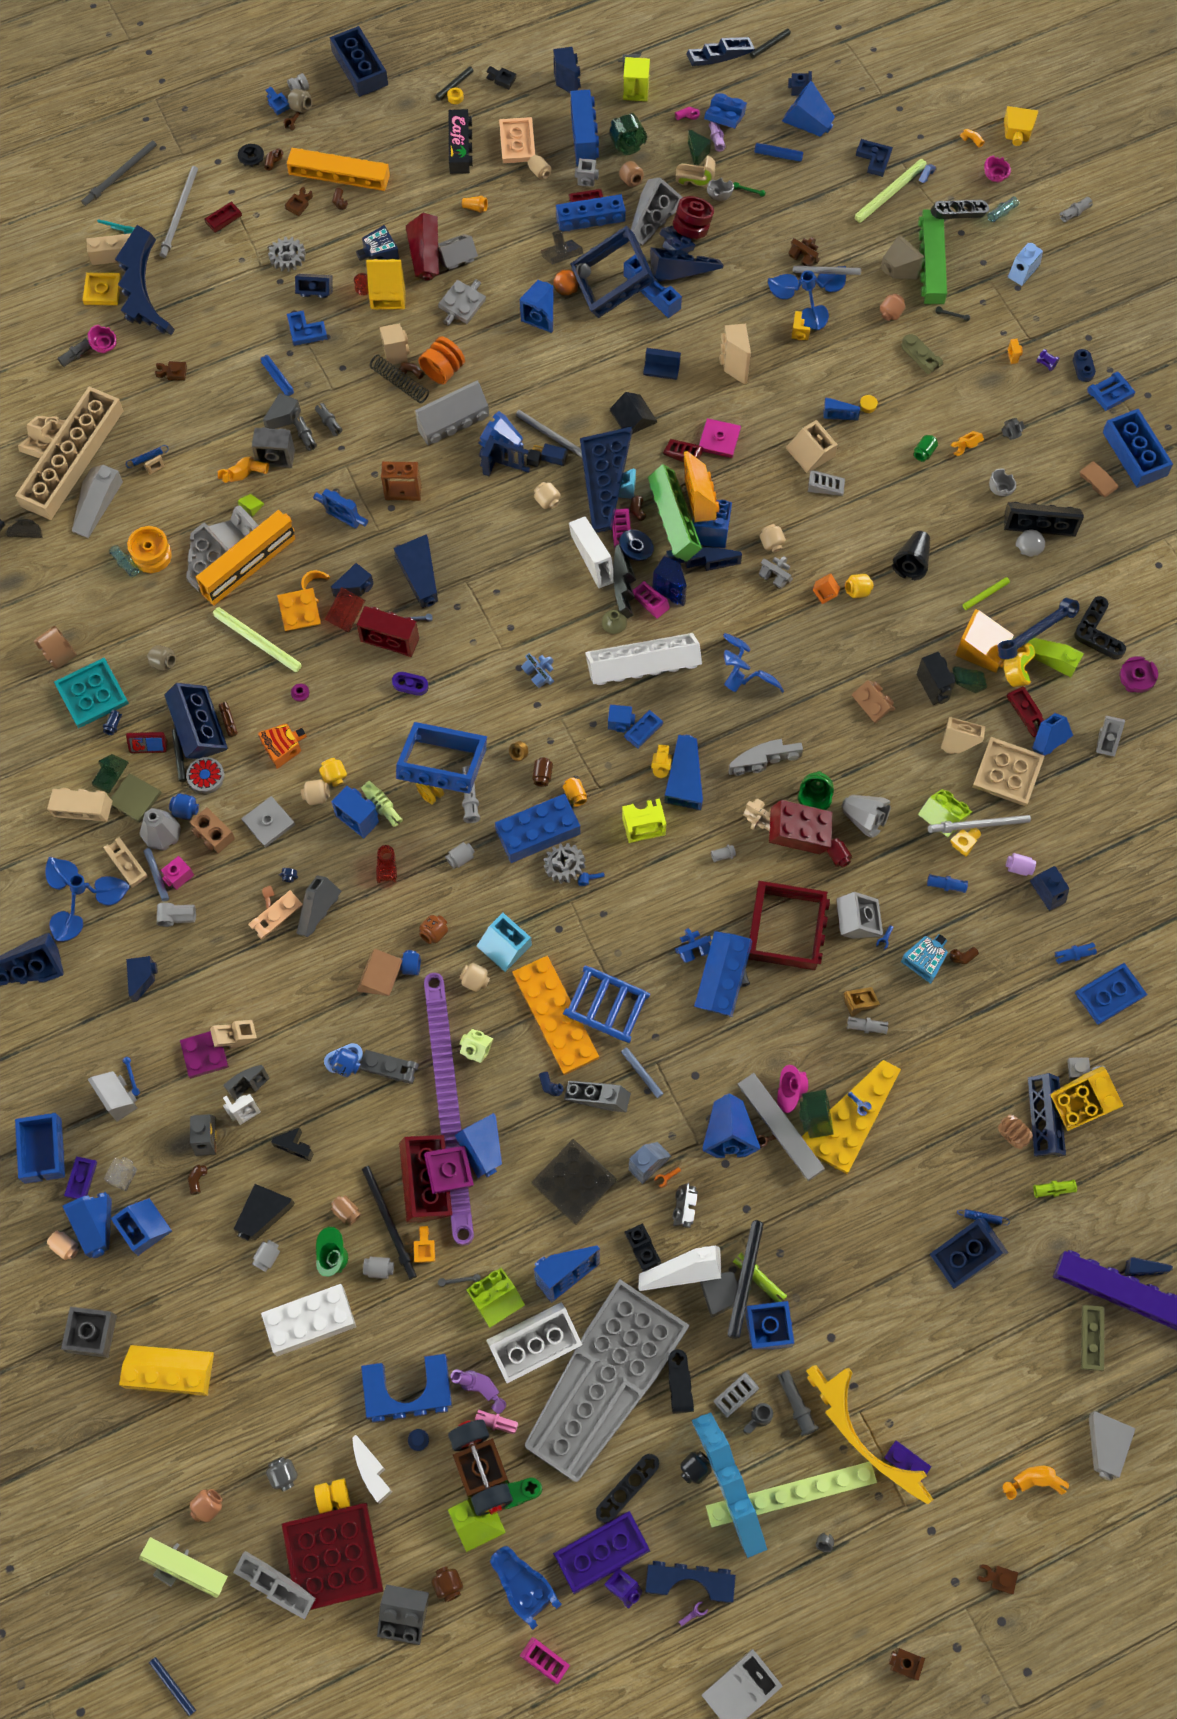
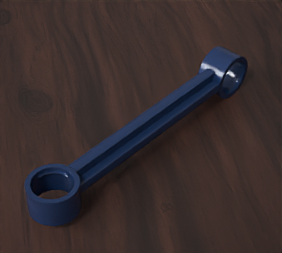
[998,598,1079,659]

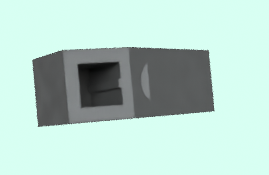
[297,875,342,937]
[564,1081,631,1112]

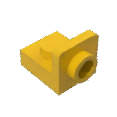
[792,311,810,340]

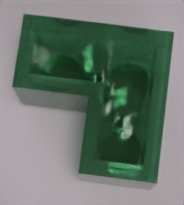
[799,1090,834,1138]

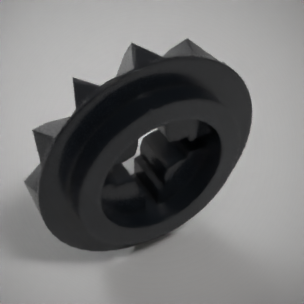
[238,144,265,167]

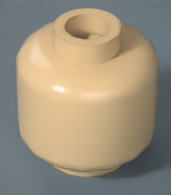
[534,482,560,509]
[760,524,786,553]
[301,779,330,805]
[459,963,490,992]

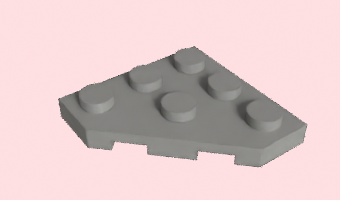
[186,522,227,593]

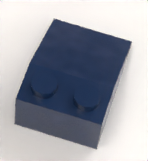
[930,1218,1009,1289]

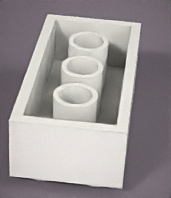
[261,1284,356,1356]

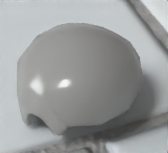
[707,178,734,202]
[989,469,1016,497]
[1016,529,1045,557]

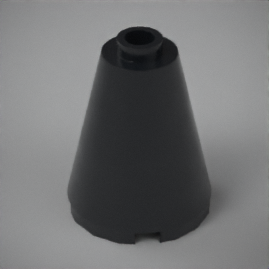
[892,531,930,581]

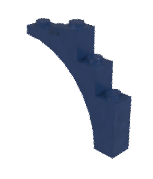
[115,225,175,335]

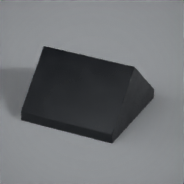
[610,392,657,434]

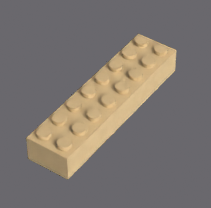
[15,386,124,520]

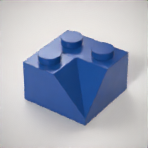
[331,786,379,838]
[745,1301,795,1350]

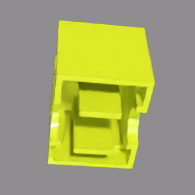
[623,57,650,102]
[622,798,667,843]

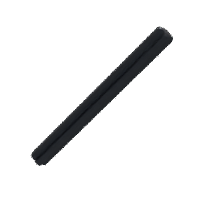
[727,1220,764,1339]

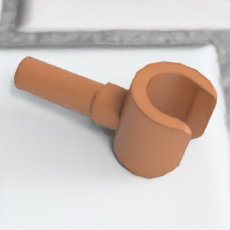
[262,886,275,909]

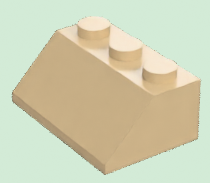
[719,323,751,384]

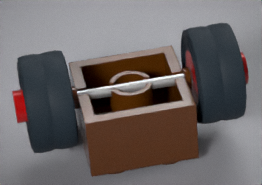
[448,1420,513,1516]

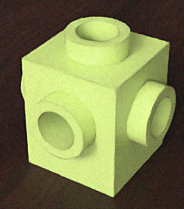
[460,1029,493,1063]

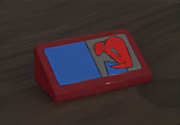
[126,732,167,754]

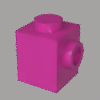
[161,856,194,890]

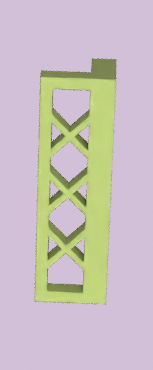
[139,1537,228,1598]

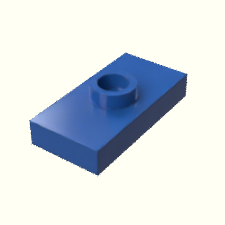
[624,710,663,748]

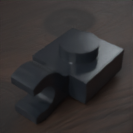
[486,66,516,90]

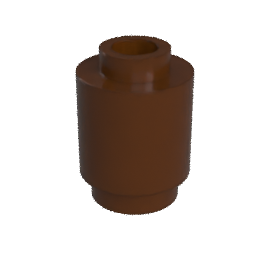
[532,757,553,787]

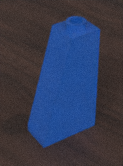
[664,735,703,810]

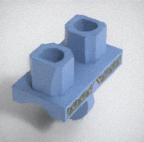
[521,653,554,688]

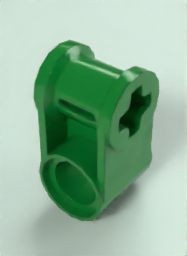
[505,1477,543,1509]

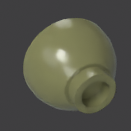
[602,609,627,634]

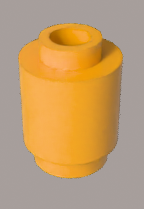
[563,778,587,807]

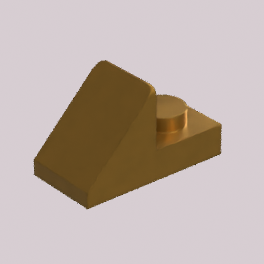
[843,987,880,1017]

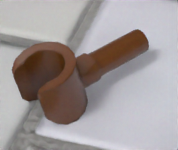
[283,112,300,131]
[757,1135,776,1148]

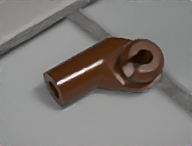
[264,148,284,171]
[398,362,425,379]
[950,947,979,964]

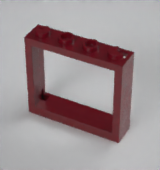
[748,881,830,970]

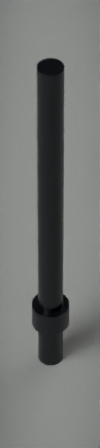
[362,1166,417,1280]

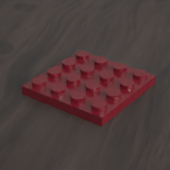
[282,1503,384,1610]

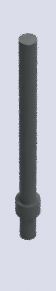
[81,140,157,206]

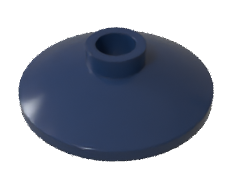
[619,530,654,561]

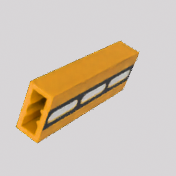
[196,510,295,606]

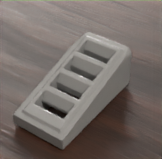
[808,470,845,496]
[713,1372,759,1418]

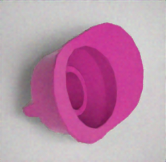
[777,1065,809,1113]

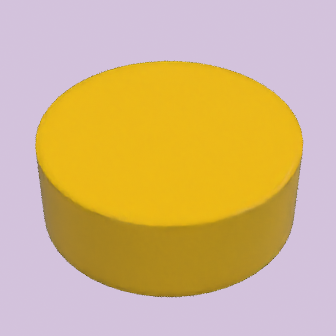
[447,88,464,104]
[859,395,878,413]

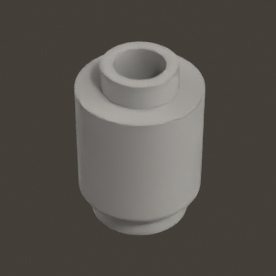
[445,842,475,869]
[252,1239,280,1272]
[363,1257,394,1279]

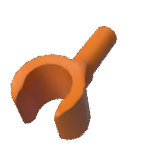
[654,1167,681,1188]

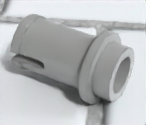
[711,844,736,863]

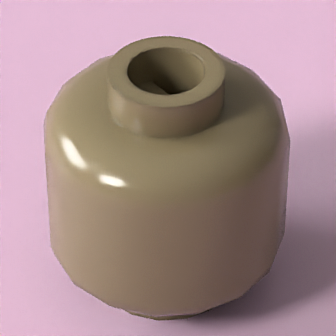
[288,89,312,113]
[147,645,176,671]

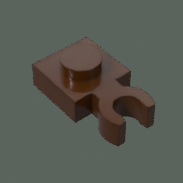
[285,187,313,216]
[155,361,187,381]
[977,1564,1018,1595]

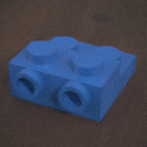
[704,93,747,128]

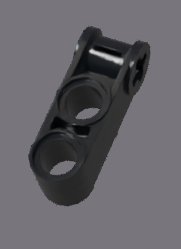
[668,1349,694,1414]

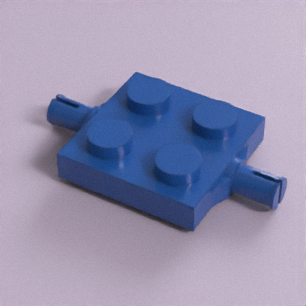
[313,489,368,528]

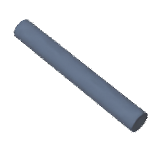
[143,848,169,901]
[621,1047,664,1099]

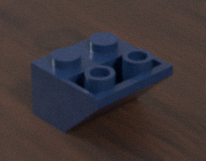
[553,47,581,93]

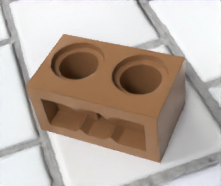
[190,807,235,854]

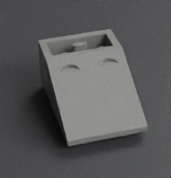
[702,1649,782,1719]

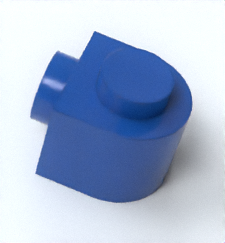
[399,950,421,975]

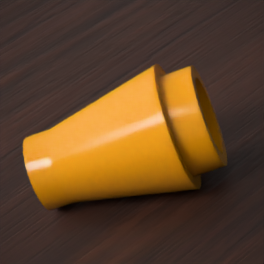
[462,195,488,213]

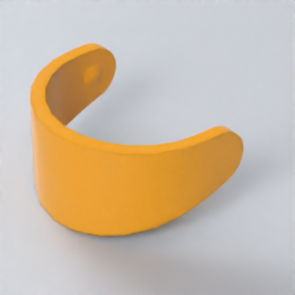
[301,570,330,604]

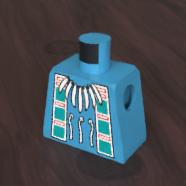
[901,934,948,984]

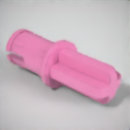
[475,1410,518,1434]

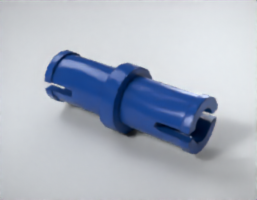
[927,874,968,893]
[1055,942,1097,964]

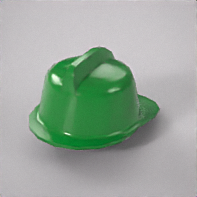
[316,1226,349,1277]

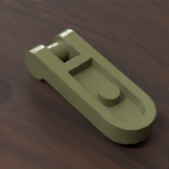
[901,334,943,374]

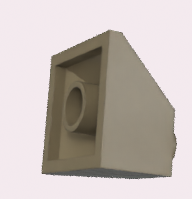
[881,235,924,280]

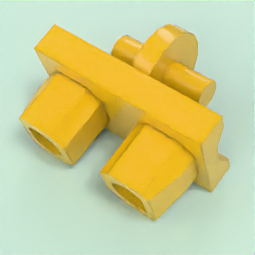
[651,745,672,778]

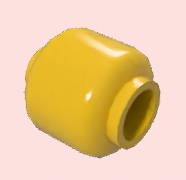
[845,574,874,598]
[319,758,347,787]

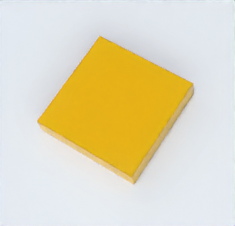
[82,273,121,305]

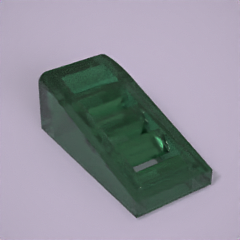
[952,666,987,693]

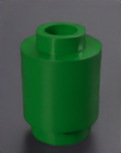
[913,435,938,462]

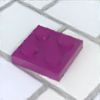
[180,1031,229,1079]
[424,1146,474,1194]

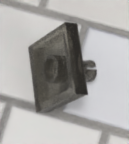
[541,230,584,265]

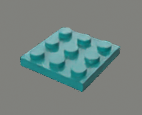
[54,658,129,729]

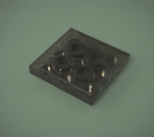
[531,1139,618,1225]

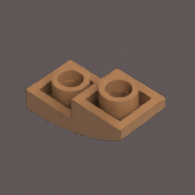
[1079,461,1119,498]

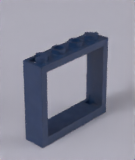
[570,226,655,318]

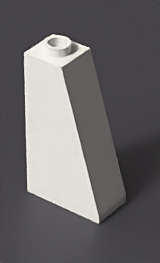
[569,517,614,588]

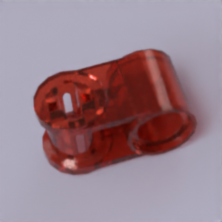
[376,845,397,883]

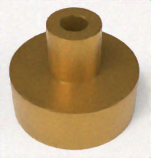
[509,741,528,761]

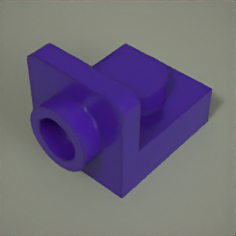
[604,1569,642,1609]

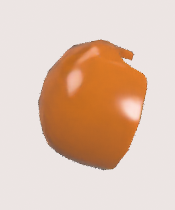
[553,270,579,295]

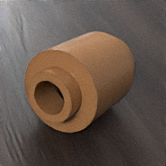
[331,1195,361,1226]

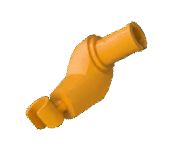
[218,457,269,483]
[1003,1466,1069,1500]

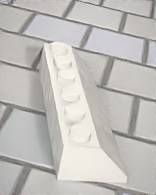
[585,633,702,685]

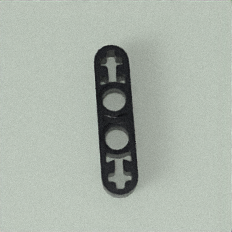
[930,200,989,219]
[596,1454,659,1523]

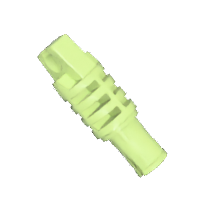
[361,781,403,827]

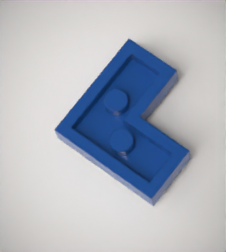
[287,310,327,346]

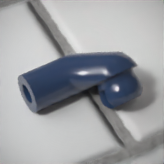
[539,1072,564,1096]

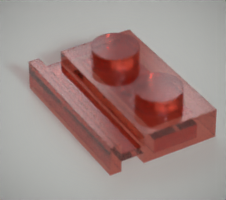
[325,587,366,633]

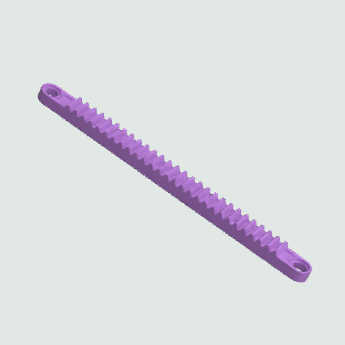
[424,973,474,1246]

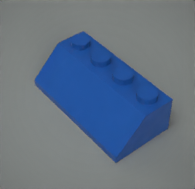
[694,931,753,1017]

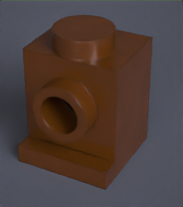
[889,1648,925,1681]

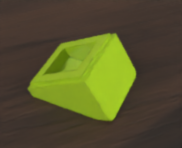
[238,494,264,517]

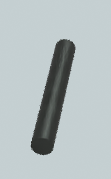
[750,28,791,58]
[435,66,474,101]
[172,728,186,782]

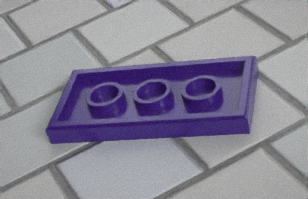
[553,1511,651,1594]

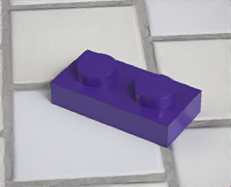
[64,1156,97,1199]
[883,1440,931,1482]

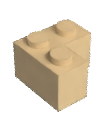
[380,323,410,365]

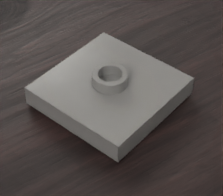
[241,796,295,848]

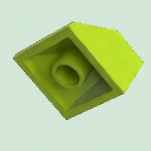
[448,1499,506,1552]

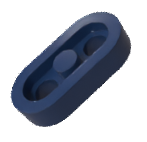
[1073,349,1096,382]

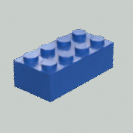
[570,89,599,167]
[1102,408,1173,488]
[495,794,581,863]

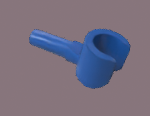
[578,872,605,886]
[876,925,894,950]
[848,1092,871,1116]

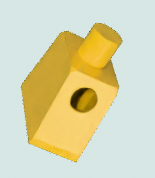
[1004,106,1038,146]

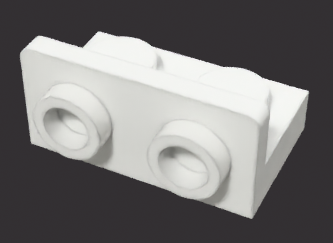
[223,1094,261,1125]

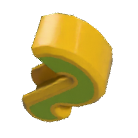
[1004,643,1035,687]

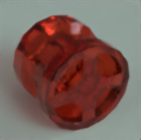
[354,273,369,295]

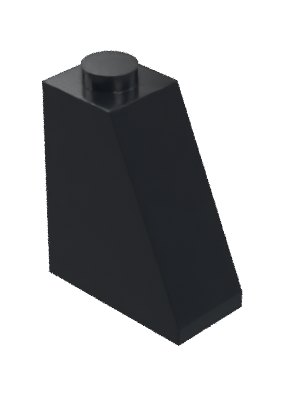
[234,1184,295,1241]

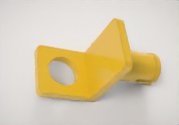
[950,828,981,857]

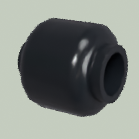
[680,1451,712,1484]

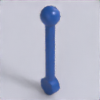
[123,1057,140,1096]

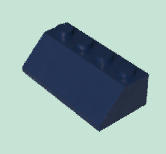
[164,683,228,759]

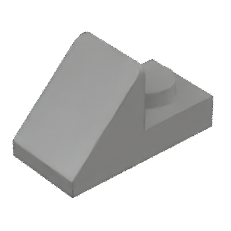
[1096,716,1125,757]

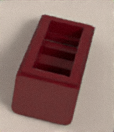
[663,439,703,463]

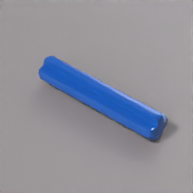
[754,143,803,162]
[261,355,294,396]

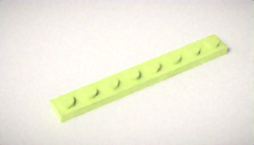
[705,1462,877,1528]

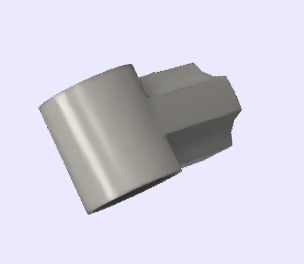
[156,903,196,927]

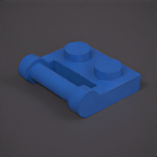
[1087,371,1135,411]

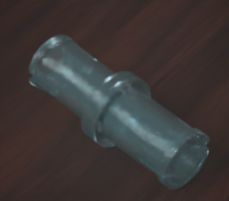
[987,196,1019,222]
[109,545,139,577]

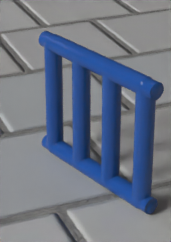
[563,965,650,1043]

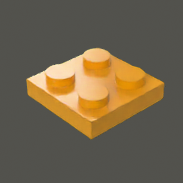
[277,588,321,632]

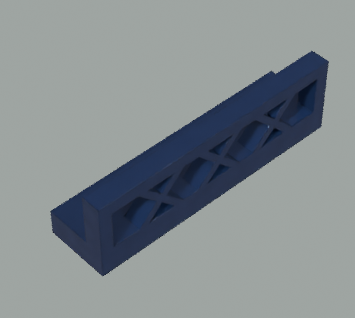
[1028,1073,1066,1157]

